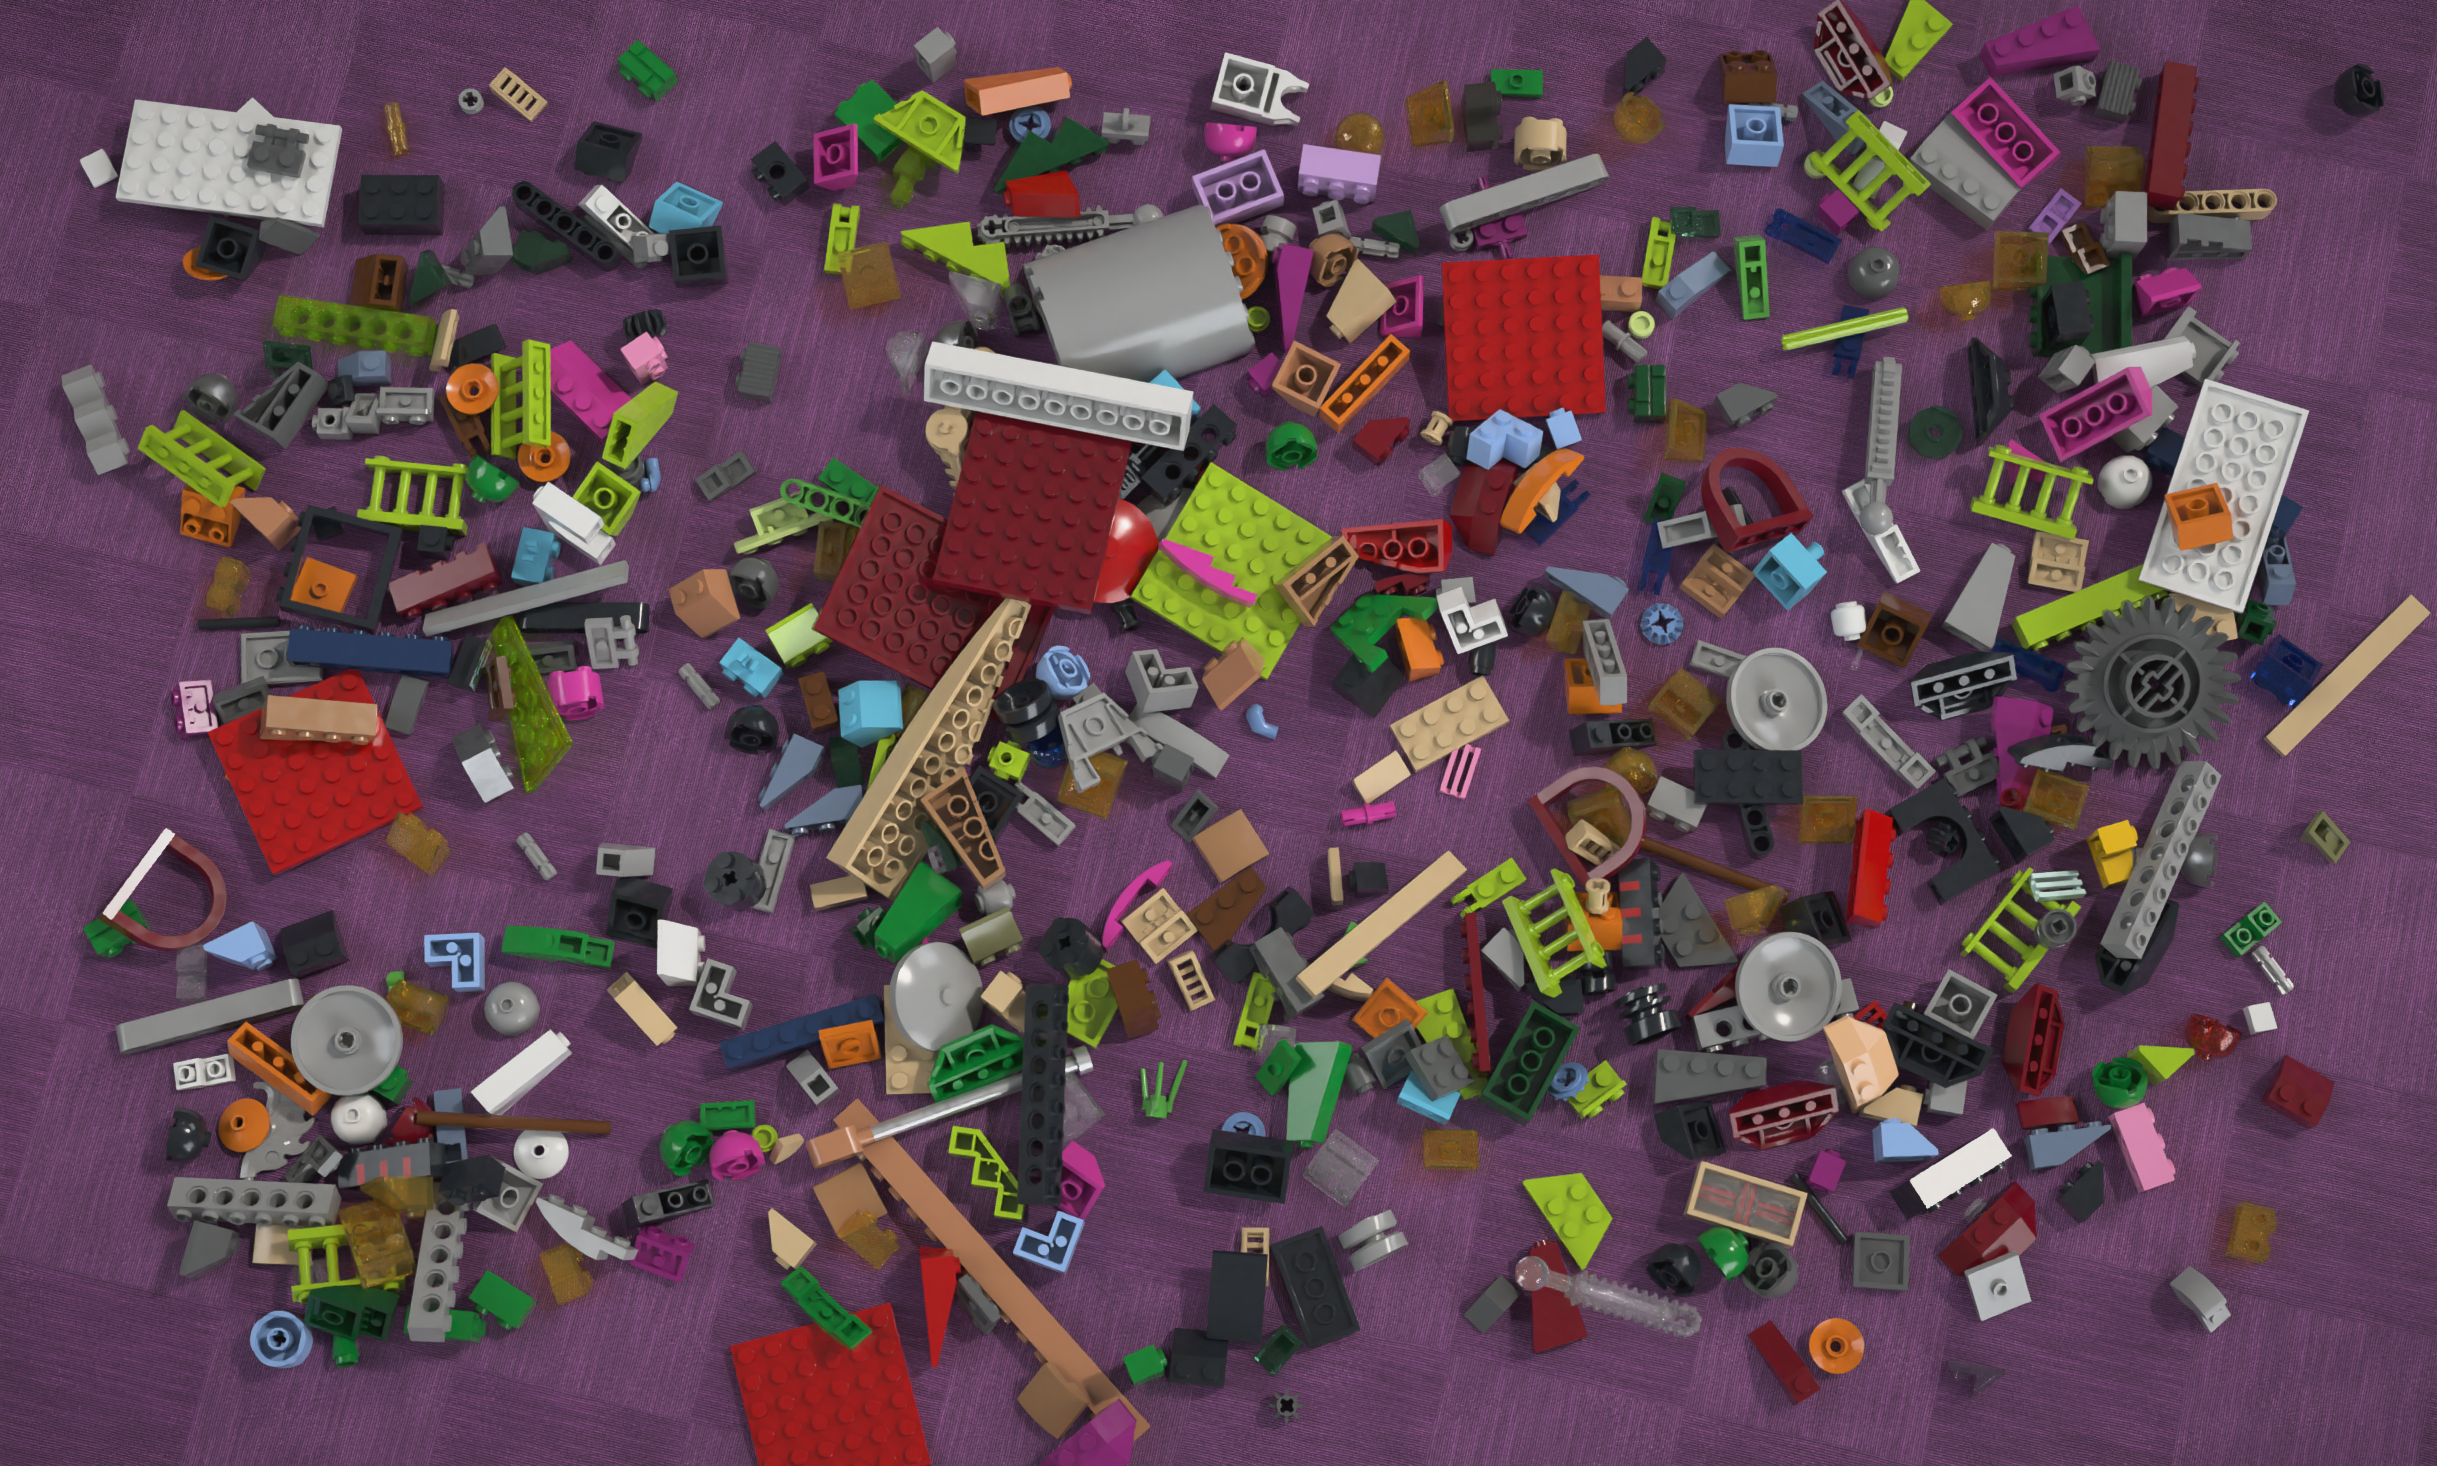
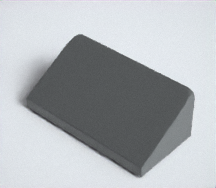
[259,217,319,255]
[520,639,577,676]
[213,676,271,724]

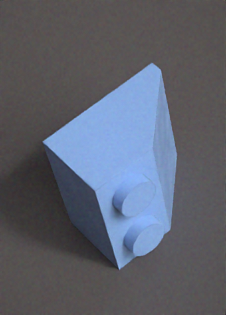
[1725,104,1784,167]
[203,921,278,971]
[1872,1118,1938,1163]

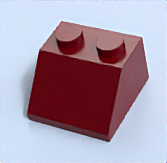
[2260,1055,2334,1129]

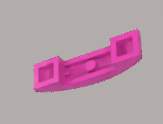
[1102,860,1173,952]

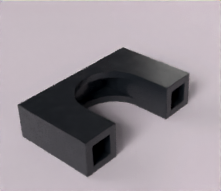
[1885,778,2000,906]

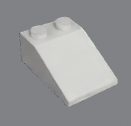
[657,920,705,986]

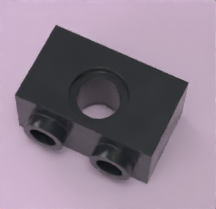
[751,141,809,206]

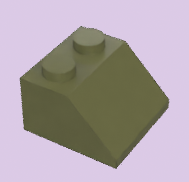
[959,907,1024,967]

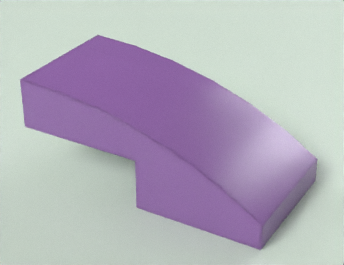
[2029,188,2082,244]

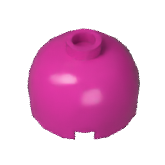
[1205,122,1257,162]
[709,1130,765,1181]

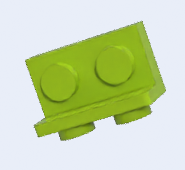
[1567,1060,1627,1119]

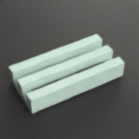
[2027,870,2086,902]

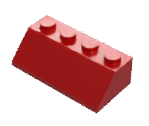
[1845,809,1896,928]

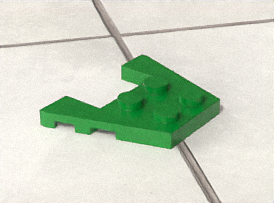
[1330,594,1439,673]

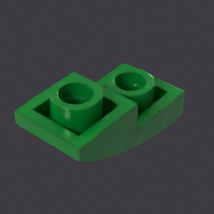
[2219,901,2282,958]

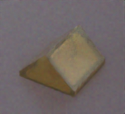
[1406,80,1455,147]
[1663,398,1707,463]
[1798,795,1858,843]
[1422,1129,1479,1173]

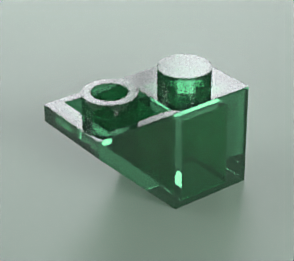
[510,229,573,275]

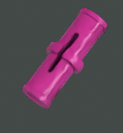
[1340,801,1396,827]

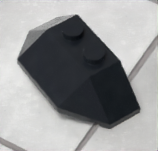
[1967,338,2013,446]
[1909,651,2017,720]
[2095,899,2179,995]
[1882,1002,1994,1089]

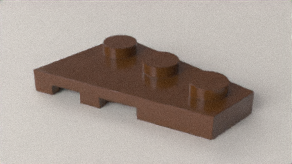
[1186,867,1267,952]

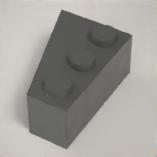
[2166,213,2252,260]
[233,362,329,449]
[1249,927,1324,1023]

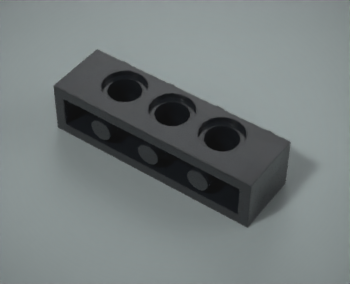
[1141,404,1237,506]

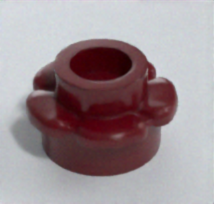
[2000,788,2026,811]

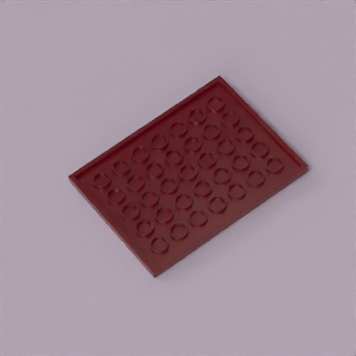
[933,411,1133,614]
[812,485,1055,725]

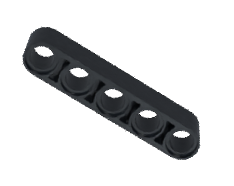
[512,181,620,271]
[519,602,650,634]
[1720,729,1774,859]

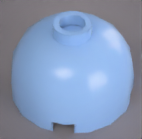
[1036,645,1090,700]

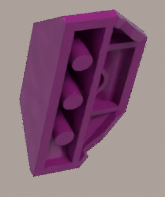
[1037,1398,1137,1466]

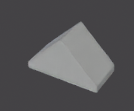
[345,393,381,434]

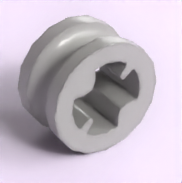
[458,88,484,115]
[1449,229,1473,252]

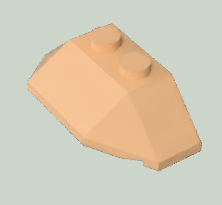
[1823,1015,1899,1114]

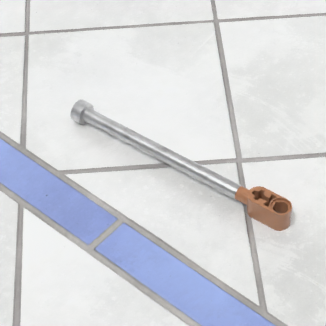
[805,1045,1093,1169]

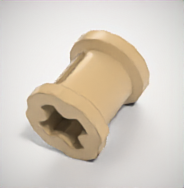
[1420,411,1453,446]
[1585,878,1610,914]

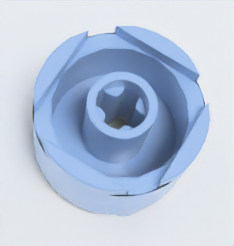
[250,1311,313,1369]

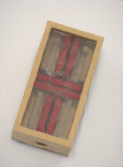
[1683,1161,1808,1249]

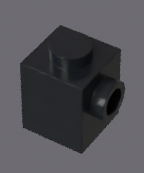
[417,525,455,561]

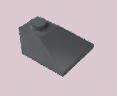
[179,1220,240,1280]

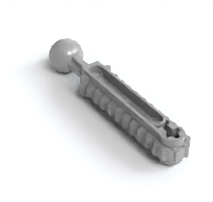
[977,204,1164,247]
[1859,356,1902,535]

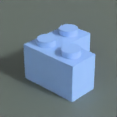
[1467,409,1543,470]
[424,933,485,993]
[1013,1211,1085,1275]

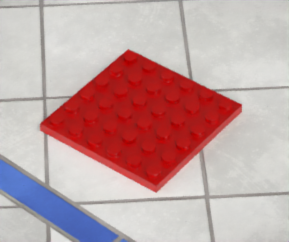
[1441,254,1606,421]
[207,669,423,876]
[730,1303,932,1466]

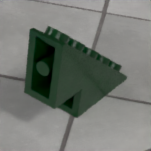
[991,116,1110,195]

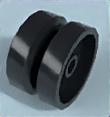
[993,678,1061,743]

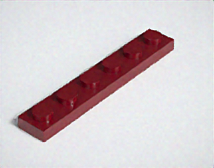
[1459,912,1491,1078]

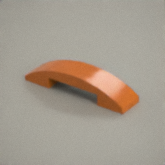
[1499,447,1584,534]

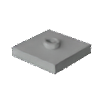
[1964,1251,2031,1321]

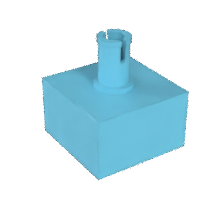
[1752,533,1827,611]

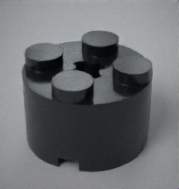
[703,852,767,911]
[1038,917,1103,980]

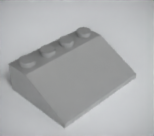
[1909,111,2023,231]

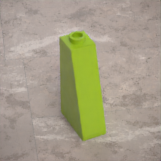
[602,381,678,469]

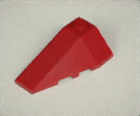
[918,1246,961,1367]

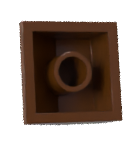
[1857,591,1932,669]

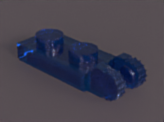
[1832,305,1869,379]
[1524,479,1591,547]
[1637,518,1674,595]

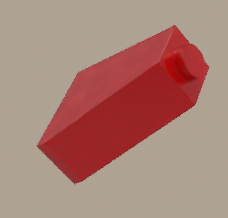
[1003,171,1081,218]

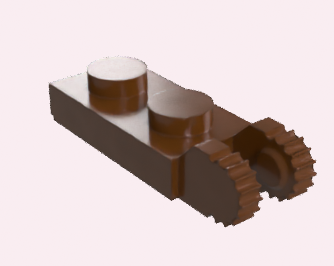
[439,394,491,459]

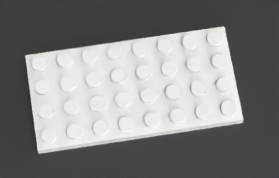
[116,100,342,227]
[2138,379,2309,614]

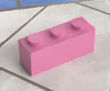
[2108,1103,2175,1193]

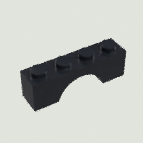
[1208,886,1315,985]

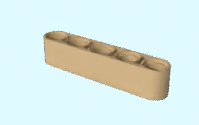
[2147,189,2277,223]

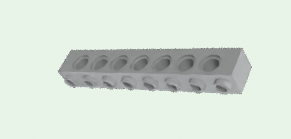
[2100,761,2221,959]

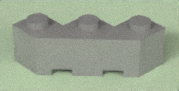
[62,364,130,475]

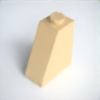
[1327,259,1397,343]
[607,972,677,1046]

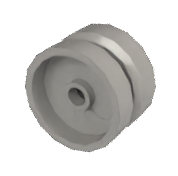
[1338,1209,1409,1271]

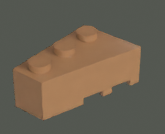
[1274,535,1359,627]

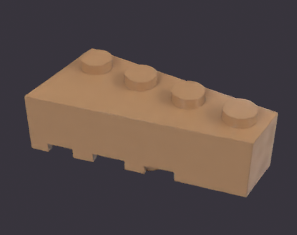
[260,695,378,745]
[920,768,1006,891]

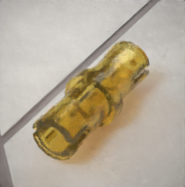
[383,102,410,156]

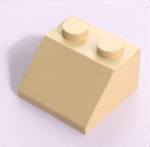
[2168,593,2238,641]

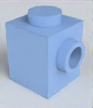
[1545,408,1582,449]

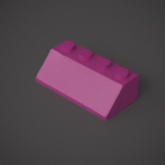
[1951,77,2061,188]
[550,340,631,446]
[2039,367,2152,462]

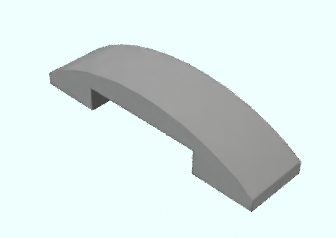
[1842,694,1936,790]
[1128,703,1230,778]

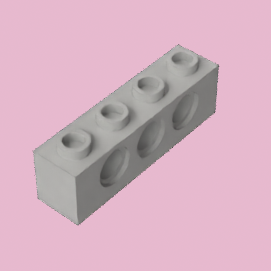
[1583,619,1627,706]

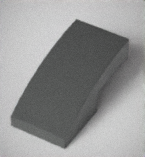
[695,450,757,501]
[385,674,429,735]

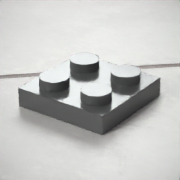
[1361,1018,1422,1089]
[1404,1035,1474,1102]
[1851,1231,1910,1291]

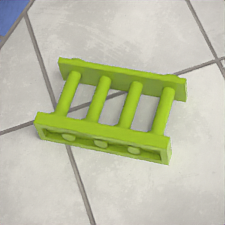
[1809,110,1931,232]
[491,339,551,460]
[138,410,266,508]
[1970,445,2094,540]
[357,456,468,536]
[1960,867,2081,994]
[1502,868,1607,998]
[287,1218,406,1304]

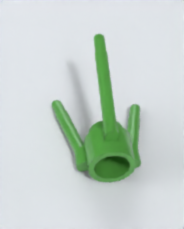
[1140,1060,1187,1119]

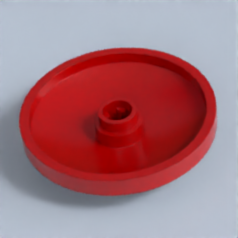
[1094,499,1158,604]

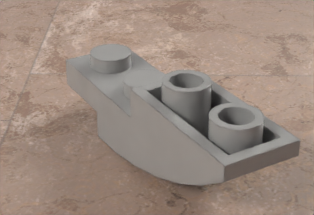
[536,1194,638,1260]

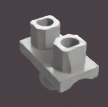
[1102,108,1150,145]

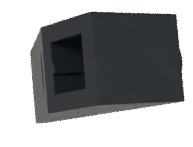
[1569,718,1657,756]
[622,1179,715,1230]

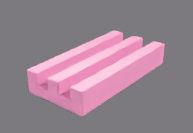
[1439,744,1481,800]

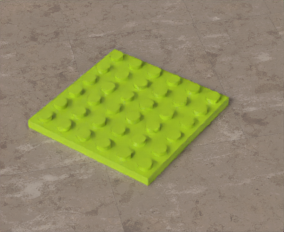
[1130,462,1332,680]

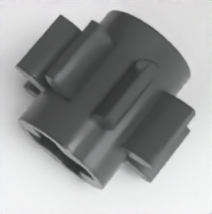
[1269,1389,1304,1424]

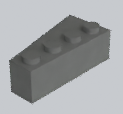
[1651,1049,1767,1107]

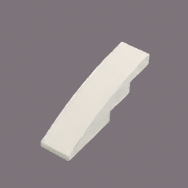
[1842,479,1920,584]

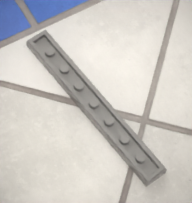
[423,560,629,637]

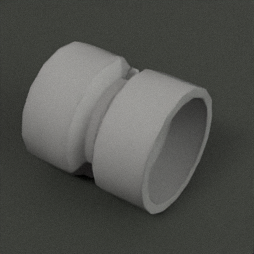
[1260,215,1296,262]

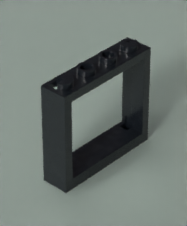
[276,505,403,635]

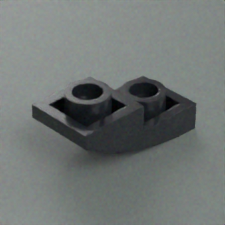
[450,324,507,369]

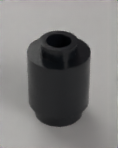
[1445,426,1474,467]
[1468,642,1497,676]

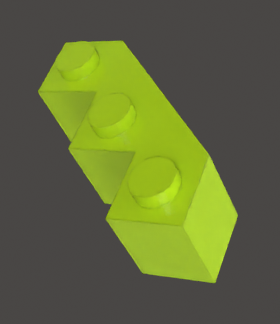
[948,1126,1025,1222]

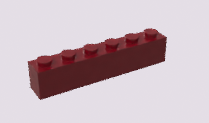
[2144,61,2199,211]

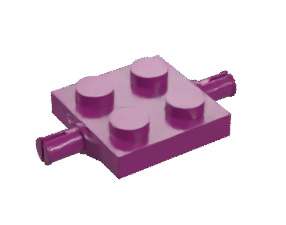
[1470,176,1528,259]

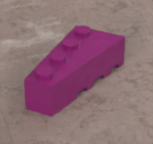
[1979,5,2100,77]

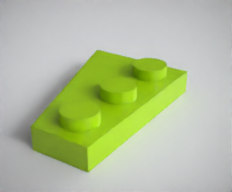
[1885,0,1953,81]

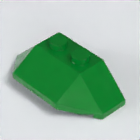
[927,1024,1024,1103]

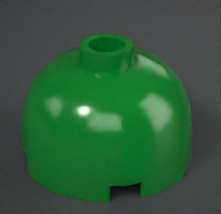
[1265,421,1318,471]
[466,454,520,504]
[2092,1057,2148,1109]
[659,1120,714,1176]
[1697,1226,1749,1282]

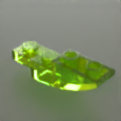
[890,145,938,210]

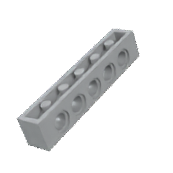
[1690,978,1859,1053]
[167,1177,341,1227]
[407,1182,471,1342]

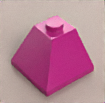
[1057,1140,1105,1220]

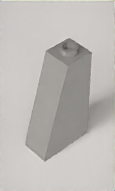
[1941,542,2015,652]

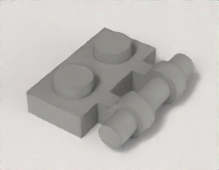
[584,615,639,669]

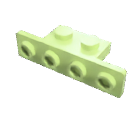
[734,491,833,554]

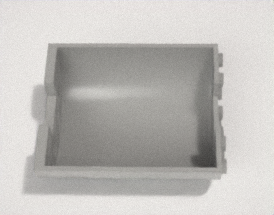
[1022,204,1255,383]

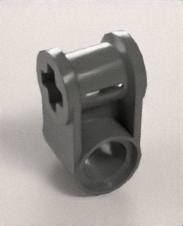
[1004,283,1040,337]

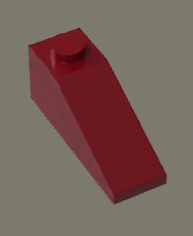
[1747,1320,1821,1405]

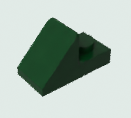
[1643,472,1686,526]

